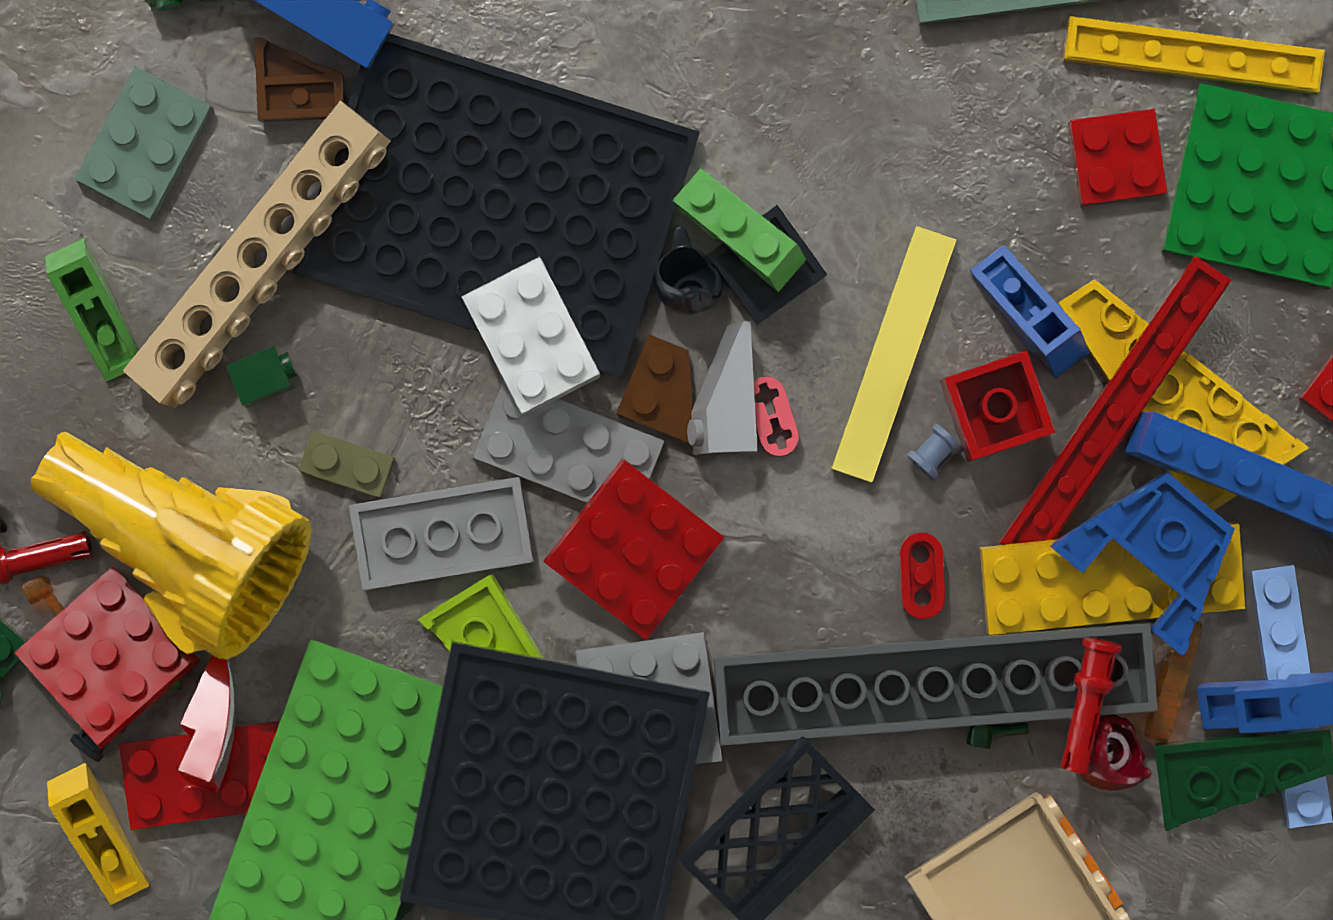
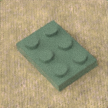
[75,66,213,221]

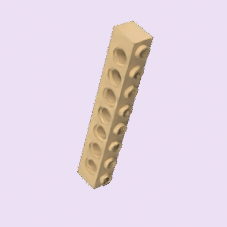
[123,101,391,408]

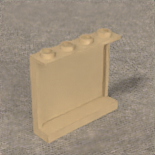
[904,792,1130,920]

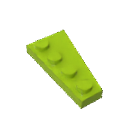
[418,574,544,659]

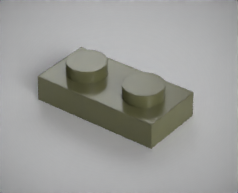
[298,430,395,498]

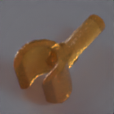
[22,576,65,615]

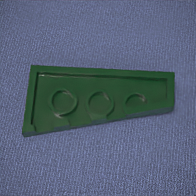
[1154,727,1333,831]

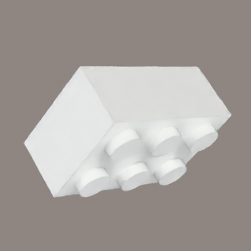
[462,257,601,416]

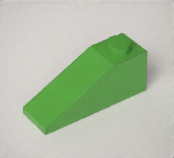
[45,238,139,382]

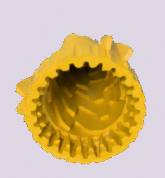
[31,432,312,659]

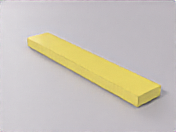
[831,226,956,483]

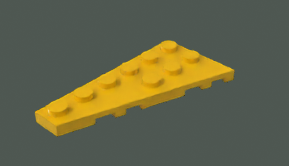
[1057,279,1309,511]

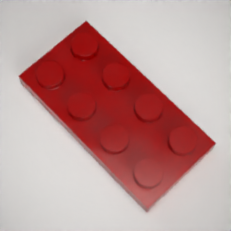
[119,720,281,830]

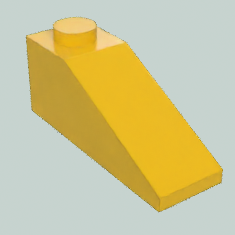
[47,762,150,905]

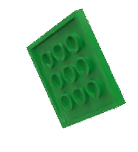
[1161,83,1333,289]

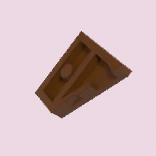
[254,37,345,122]
[616,334,693,444]

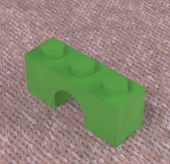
[673,168,806,292]

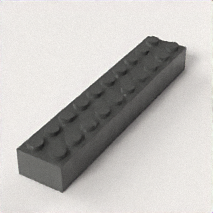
[713,623,1158,746]

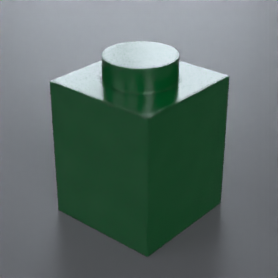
[226,346,298,408]

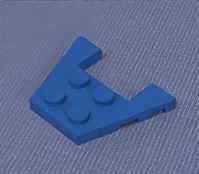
[1050,472,1235,656]

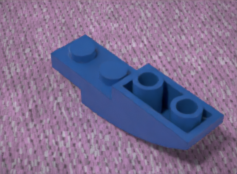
[1197,672,1333,733]

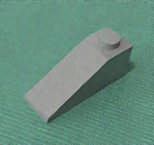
[687,321,757,455]

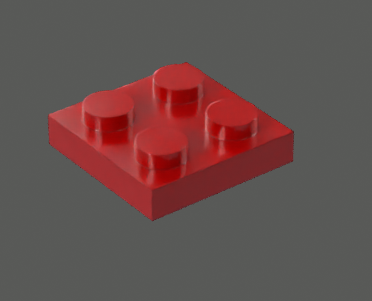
[1068,109,1167,207]

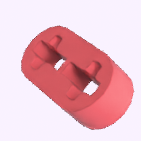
[754,376,799,457]

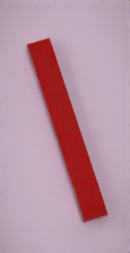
[999,256,1232,545]

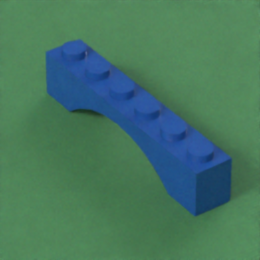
[1125,412,1333,538]

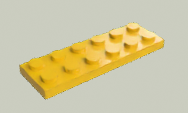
[979,521,1245,635]

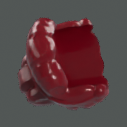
[1077,714,1152,791]

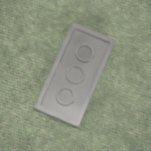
[472,380,664,503]
[349,477,534,591]

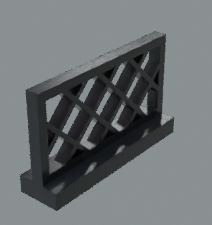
[677,736,875,920]

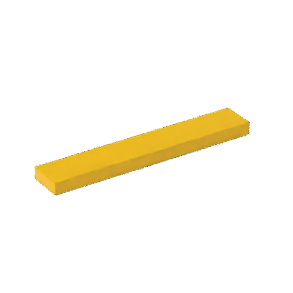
[1063,16,1325,95]

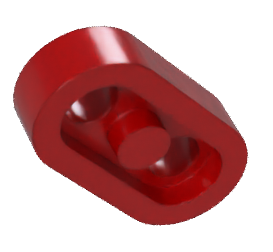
[899,532,945,619]

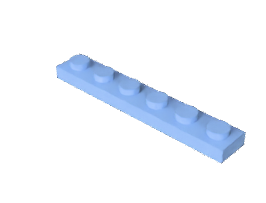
[1248,565,1333,828]

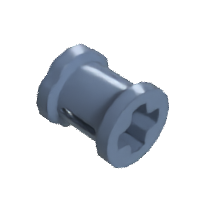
[907,424,964,481]

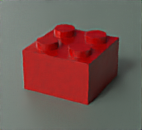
[940,350,1055,462]

